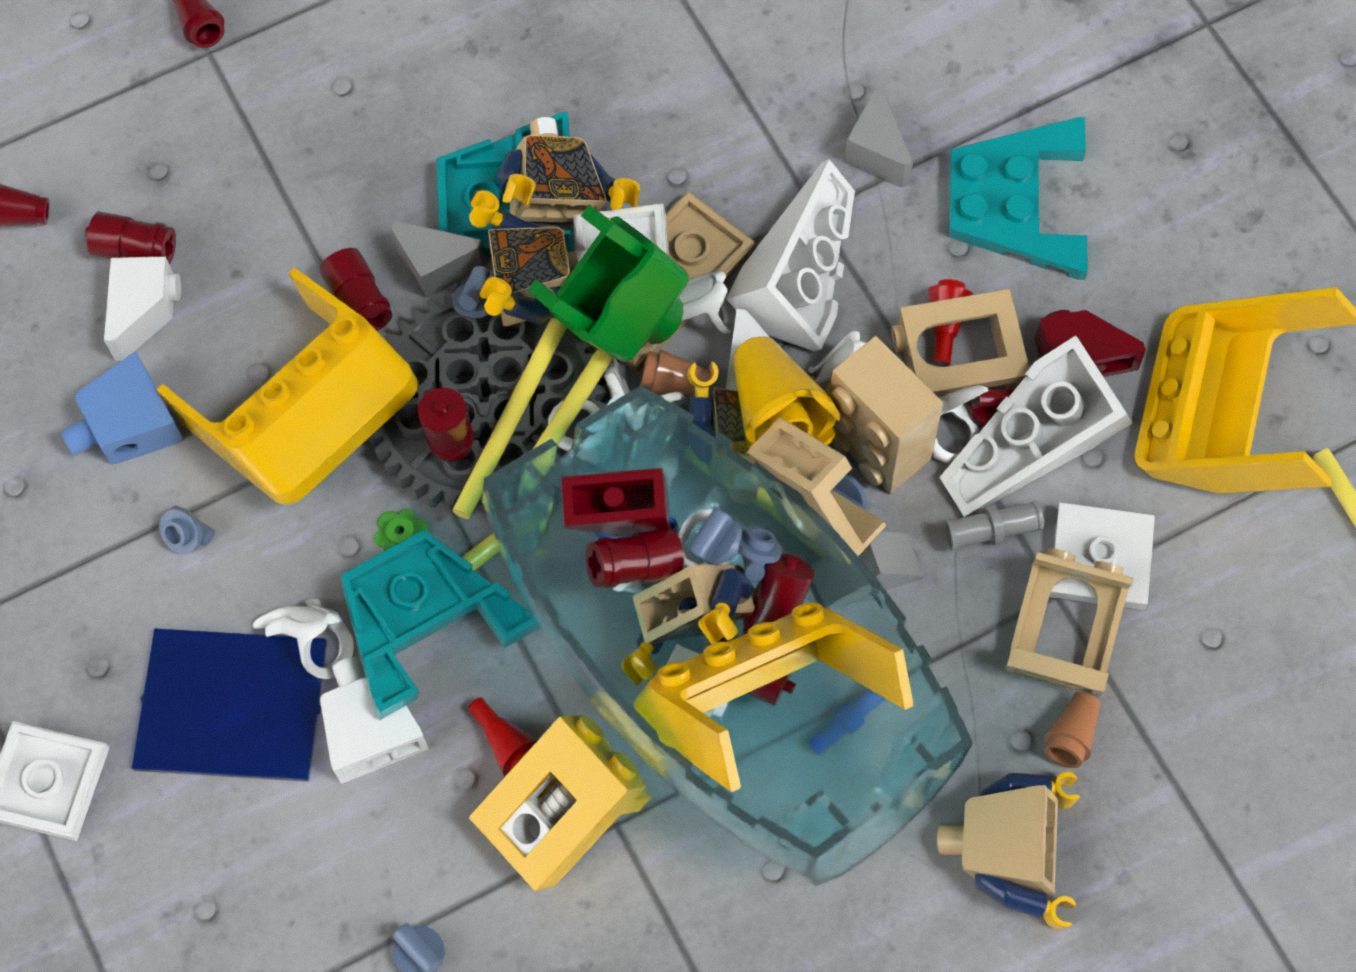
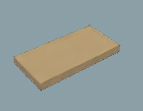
[618,191,757,374]

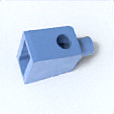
[60,352,184,464]

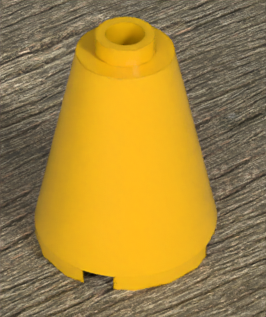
[733,336,840,449]

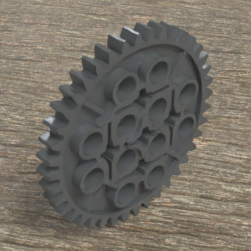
[369,292,609,517]

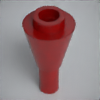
[928,279,974,367]
[467,697,538,776]

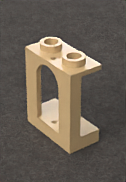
[891,289,1030,396]
[747,417,886,561]
[1004,548,1134,697]

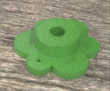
[374,509,429,551]

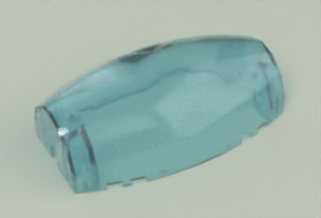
[482,386,973,886]

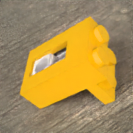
[469,715,652,891]

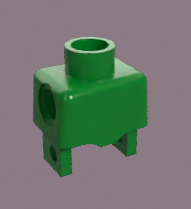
[527,205,689,362]

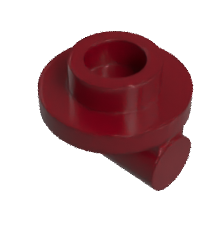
[966,387,1014,426]

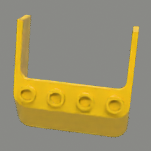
[156,267,418,504]
[1134,287,1356,493]
[633,603,914,792]

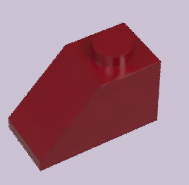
[1035,310,1146,377]
[561,468,671,537]

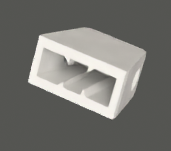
[320,657,429,784]

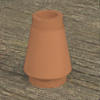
[640,349,710,396]
[1044,692,1101,768]

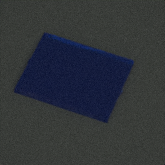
[132,628,328,782]

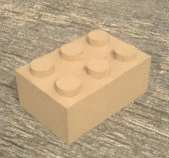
[830,335,943,494]

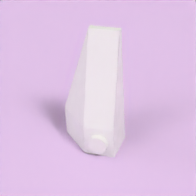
[726,159,855,351]
[939,336,1132,517]

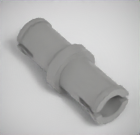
[943,500,1044,551]

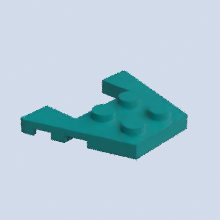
[436,112,575,257]
[949,117,1088,280]
[341,530,543,720]

